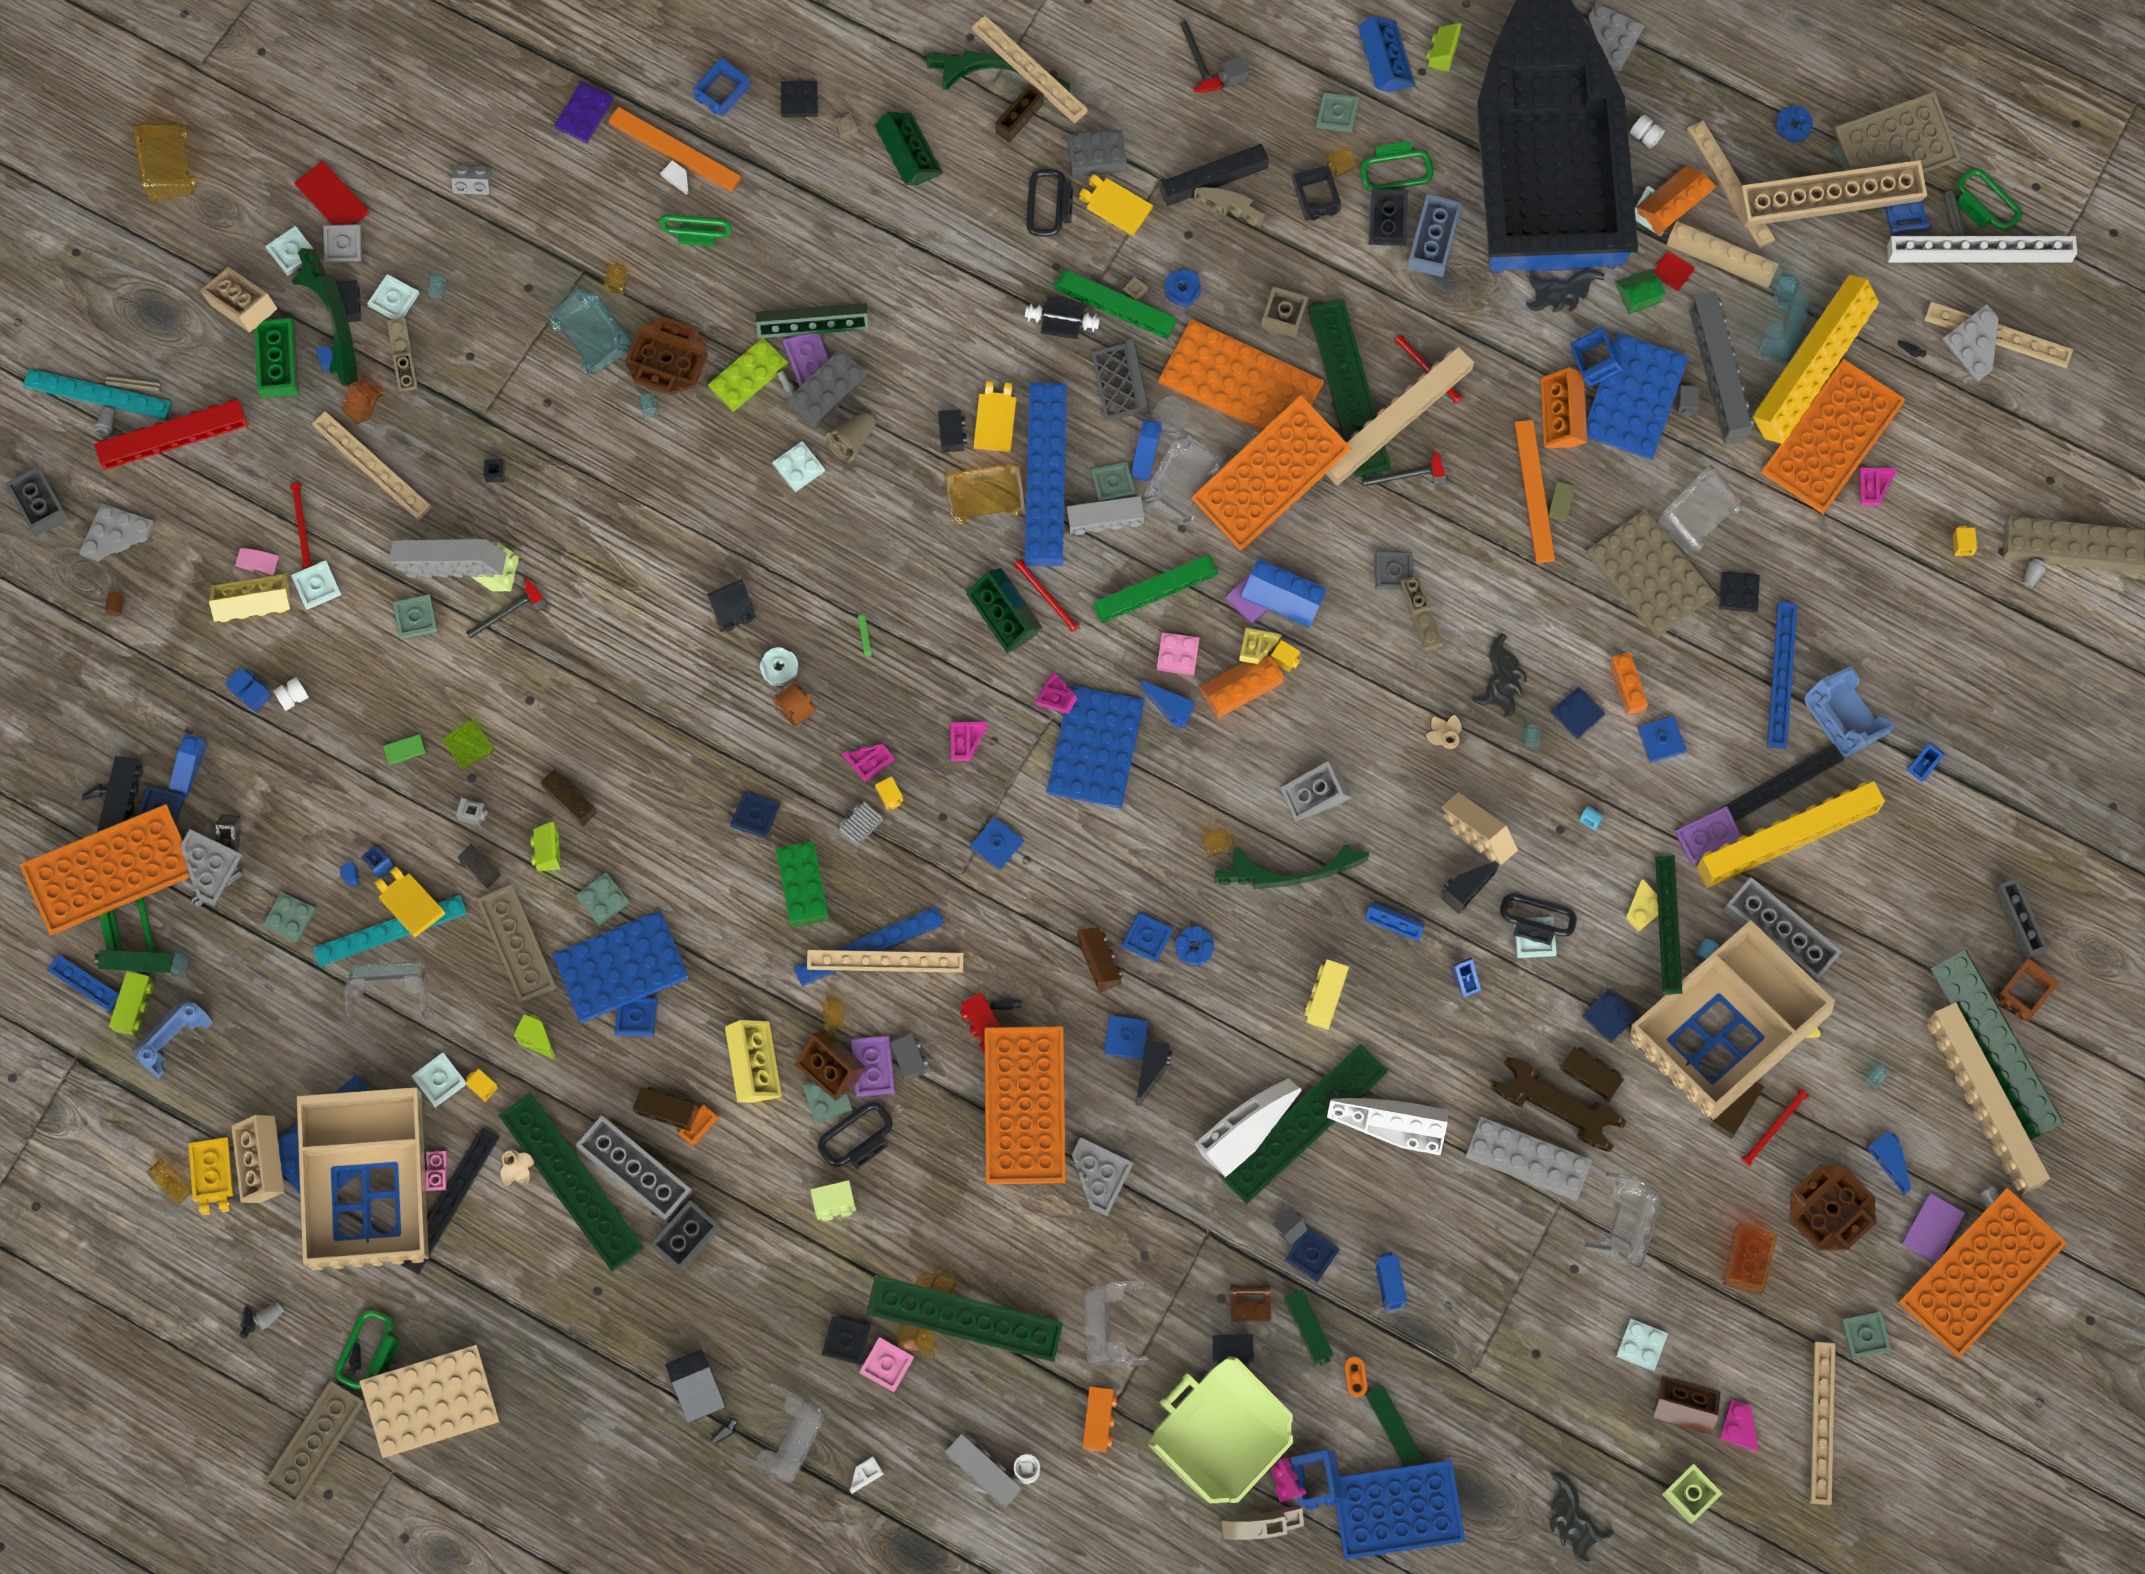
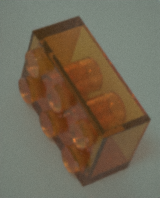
[1722,1223,1778,1295]

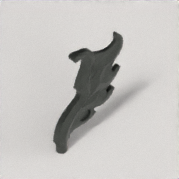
[1526,269,1605,313]
[1472,633,1527,718]
[1550,1472,1614,1563]

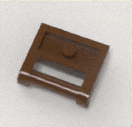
[1230,1285,1271,1322]

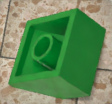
[1615,270,1666,314]

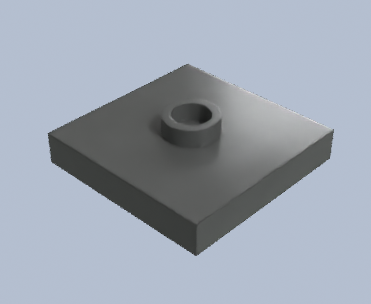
[1374,551,1413,590]

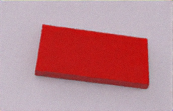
[294,161,369,225]

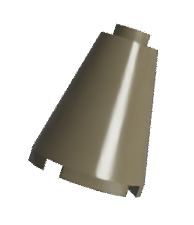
[825,412,875,462]

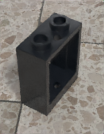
[1293,165,1341,221]

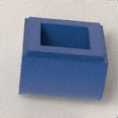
[316,347,333,372]
[340,862,359,887]

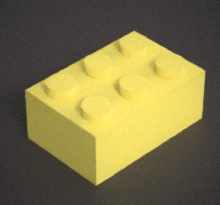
[1304,960,1349,1030]

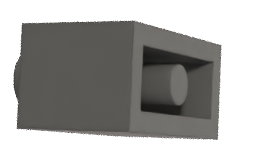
[890,1034,929,1082]

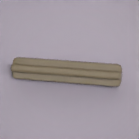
[105,375,161,393]

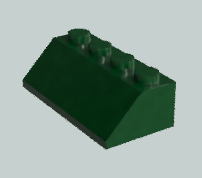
[874,112,943,185]
[966,568,1043,653]

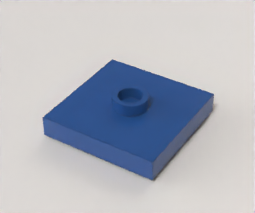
[1637,716,1687,763]
[970,817,1024,871]
[1122,912,1174,963]
[615,998,658,1037]
[1104,1015,1148,1060]

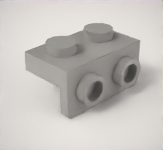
[451,165,491,195]

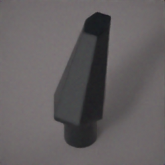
[1897,340,1927,358]
[81,784,108,801]
[990,998,1022,1010]
[239,1306,255,1339]
[347,1343,361,1376]
[711,1417,738,1443]

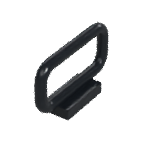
[1026,169,1074,237]
[1500,893,1577,945]
[818,1102,893,1170]

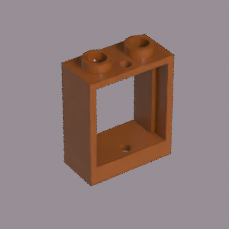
[1996,958,2059,1021]

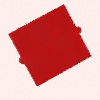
[1653,250,1695,291]

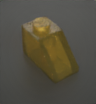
[146,1159,192,1205]

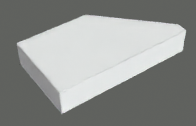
[660,160,689,195]
[850,1457,884,1494]

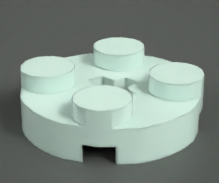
[760,647,798,686]

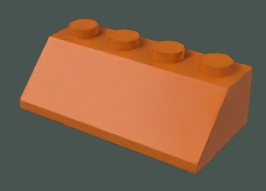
[1635,166,1716,236]
[1540,367,1587,448]
[1198,655,1284,719]

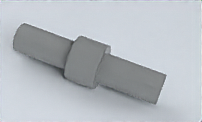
[777,371,796,396]

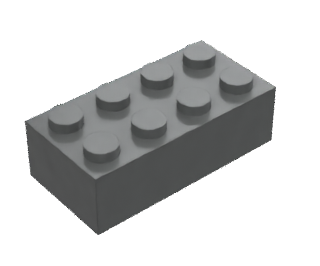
[787,348,867,430]

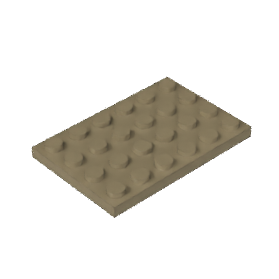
[1833,92,1961,174]
[1586,509,1716,639]

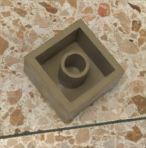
[1261,286,1309,338]

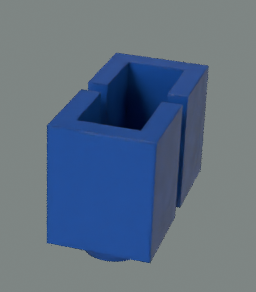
[225,667,271,713]

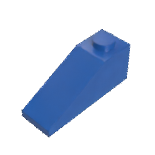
[1131,419,1162,482]
[1141,681,1195,728]
[168,734,207,798]
[1867,1131,1911,1195]

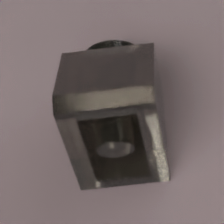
[215,814,241,852]
[458,844,501,889]

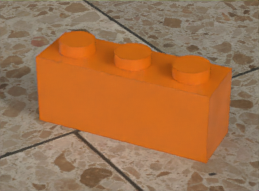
[1609,652,1648,716]
[1083,1387,1117,1452]

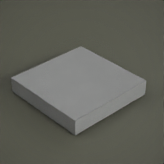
[323,224,362,263]

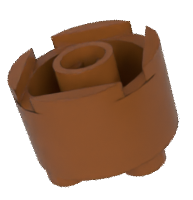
[772,681,816,726]

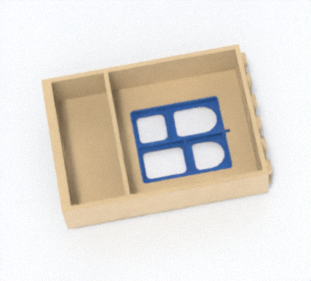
[1631,920,1835,1120]
[297,1087,429,1271]

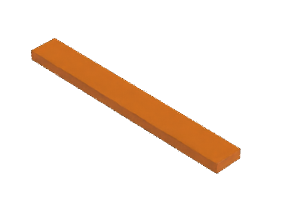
[608,107,741,193]
[1514,420,1555,563]

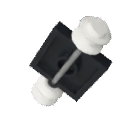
[1025,297,1100,339]

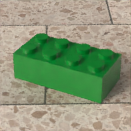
[254,318,299,399]
[776,841,829,928]

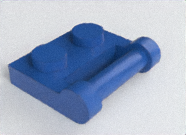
[1885,201,1929,236]

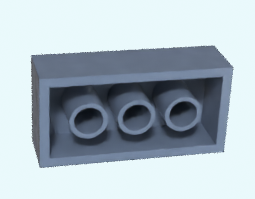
[1407,194,1462,277]

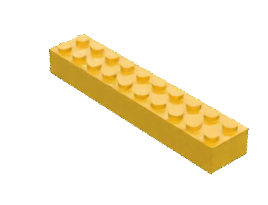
[1752,275,1879,444]
[1696,781,1885,888]

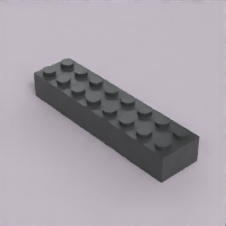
[1689,291,1754,445]

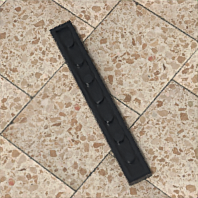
[1712,744,1844,822]
[401,1128,500,1275]

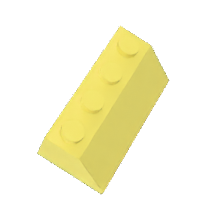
[209,573,291,622]
[725,1020,782,1103]

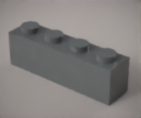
[1994,878,2049,961]

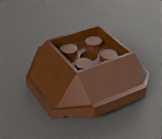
[624,316,708,395]
[1789,1165,1876,1251]

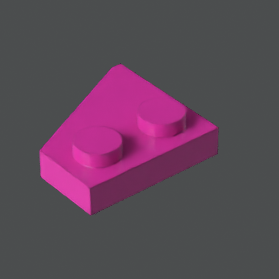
[1859,468,1897,506]
[1036,671,1077,714]
[951,722,988,761]
[842,744,895,783]
[1719,1400,1758,1452]
[1271,1458,1306,1503]

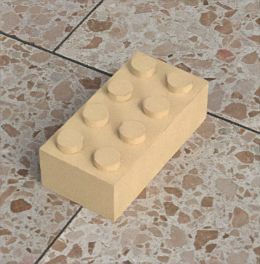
[201,267,277,333]
[1442,792,1518,865]
[231,1115,284,1203]

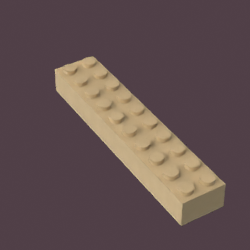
[1737,160,1927,227]
[1927,1003,2050,1196]

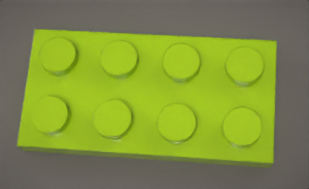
[708,338,788,412]

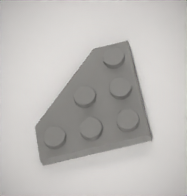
[1588,2,1645,72]
[1942,305,1999,383]
[79,503,155,561]
[181,829,242,907]
[1072,1137,1134,1216]

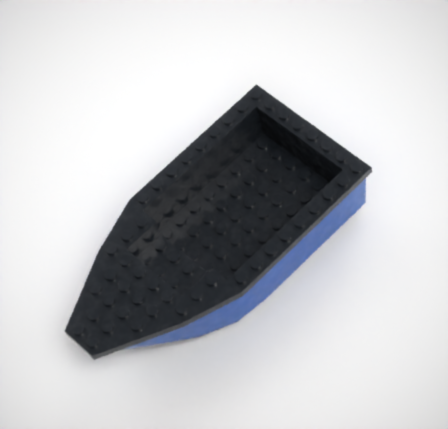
[1477,0,1638,273]

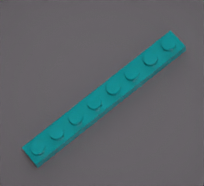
[23,368,172,421]
[313,895,467,967]

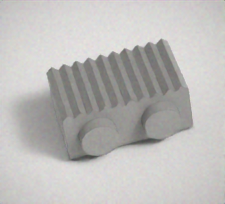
[839,802,883,848]

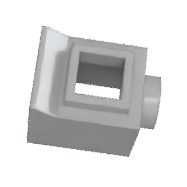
[456,797,488,826]

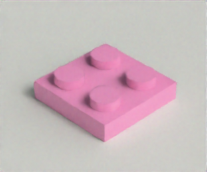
[1157,632,1200,676]
[859,1337,914,1393]

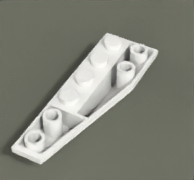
[1195,1078,1302,1177]
[1327,1098,1448,1155]

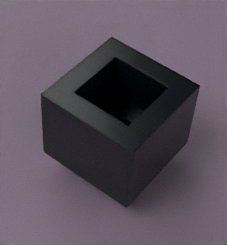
[484,459,505,483]

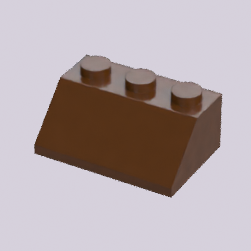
[1077,927,1123,993]
[795,1030,866,1101]
[1653,1376,1720,1434]

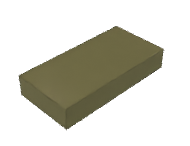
[1548,481,1575,522]

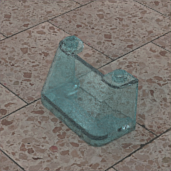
[1757,272,1810,363]
[548,288,632,375]

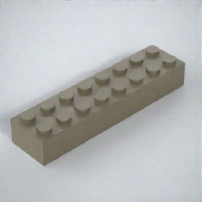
[2003,516,2145,574]

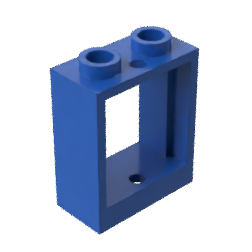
[693,58,750,117]
[1570,327,1623,387]
[1375,1252,1407,1311]
[1291,1450,1344,1510]

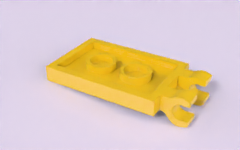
[1079,174,1153,236]
[974,381,1017,452]
[374,866,445,938]
[188,1137,234,1215]

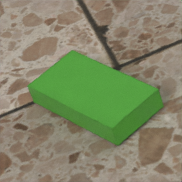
[858,615,872,657]
[383,734,426,765]

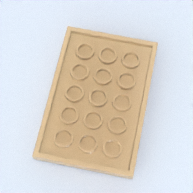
[360,1344,500,1458]

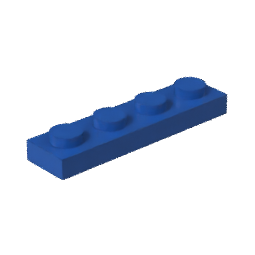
[47,954,119,1013]

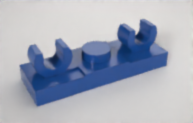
[1365,901,1425,941]

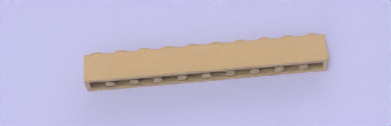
[1326,347,1474,486]

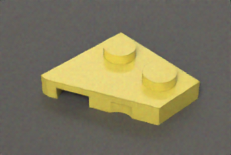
[1239,628,1282,664]
[1626,880,1658,933]

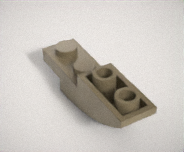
[1194,187,1265,228]
[387,318,418,392]
[1400,575,1443,651]
[1221,1505,1304,1540]

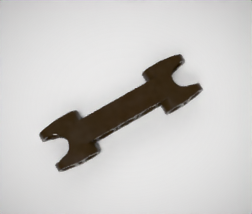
[1491,1057,1627,1152]

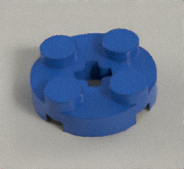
[1775,106,1813,143]
[1165,269,1201,307]
[1176,926,1214,966]

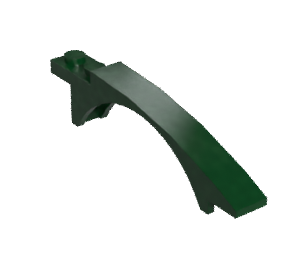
[927,50,1070,100]
[292,248,358,386]
[1214,845,1369,889]

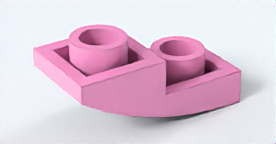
[235,548,279,575]
[425,1151,447,1191]

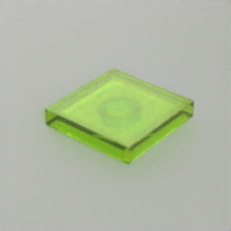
[442,719,494,771]

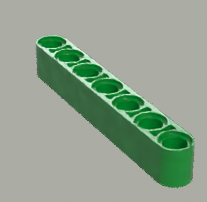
[1054,270,1177,338]
[1092,555,1219,623]

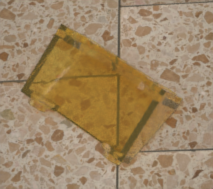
[133,123,196,203]
[943,463,1025,524]
[897,1273,957,1360]

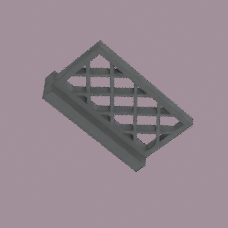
[1091,339,1150,422]

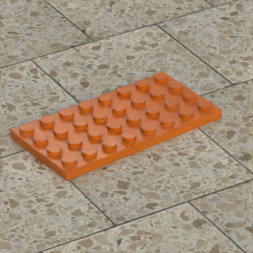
[1158,319,1324,431]
[1761,359,1906,515]
[1191,395,1352,552]
[19,804,191,936]
[985,1027,1066,1184]
[1898,1188,2067,1359]

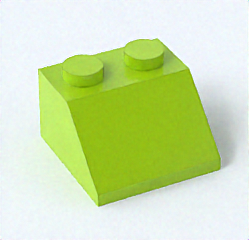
[1426,23,1462,72]
[530,822,561,871]
[514,1014,556,1059]

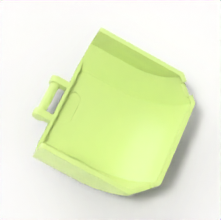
[1147,1356,1293,1503]

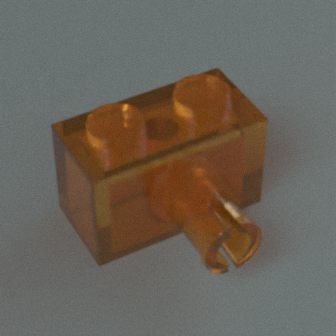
[342,378,384,425]

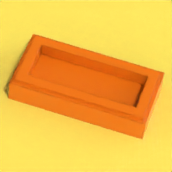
[677,1104,719,1147]

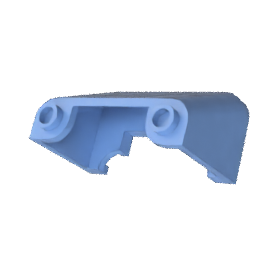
[1805,666,1895,757]
[133,999,213,1079]

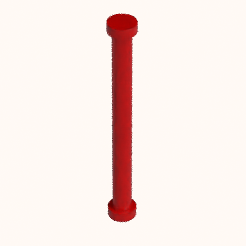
[1394,335,1463,404]
[290,483,313,570]
[1014,559,1080,632]
[1741,1089,1809,1166]

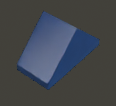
[1907,742,1945,782]
[361,846,394,879]
[1451,958,1481,998]

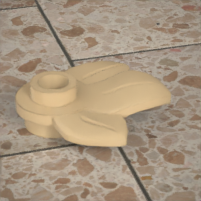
[1426,715,1461,749]
[500,1149,534,1186]

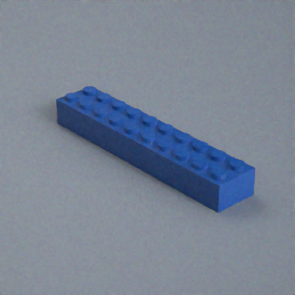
[1025,383,1067,566]

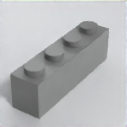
[1067,496,1144,535]
[945,1434,1022,1509]

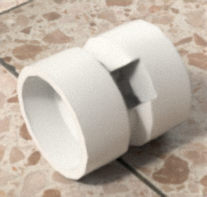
[1630,114,1665,149]
[273,677,309,711]
[1014,1454,1040,1484]

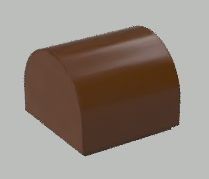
[105,592,125,617]

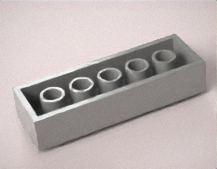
[388,539,507,578]
[1723,877,1842,983]
[576,1115,693,1224]
[1465,1117,1592,1201]

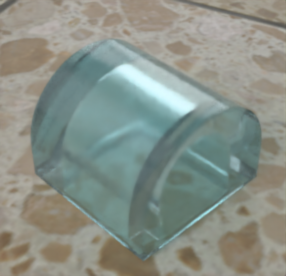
[428,275,446,300]
[639,394,659,419]
[1523,724,1541,749]
[170,953,190,978]
[1863,1064,1889,1090]

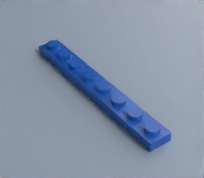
[1767,602,1797,749]
[794,906,944,987]

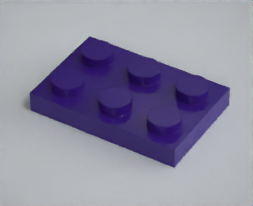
[555,81,614,143]

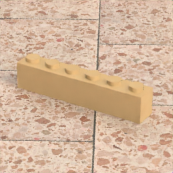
[1666,221,1779,288]

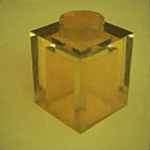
[1326,146,1356,178]
[604,263,629,295]
[1202,829,1232,857]
[823,1000,845,1030]

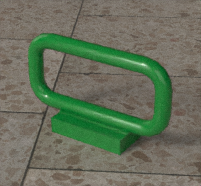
[1360,141,1434,191]
[1957,168,2022,230]
[658,214,733,247]
[99,898,155,953]
[334,1309,400,1389]

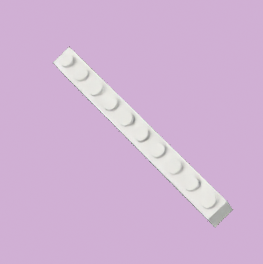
[1887,236,2077,262]

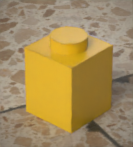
[1952,526,1977,556]
[1271,640,1301,673]
[875,776,903,810]
[465,1069,498,1102]

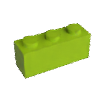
[109,971,154,1036]

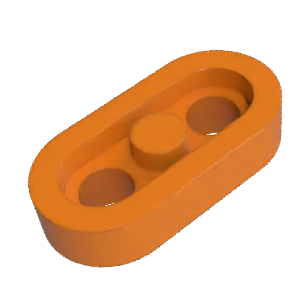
[1344,1357,1367,1398]

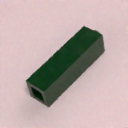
[94,950,171,973]
[1284,1289,1334,1366]

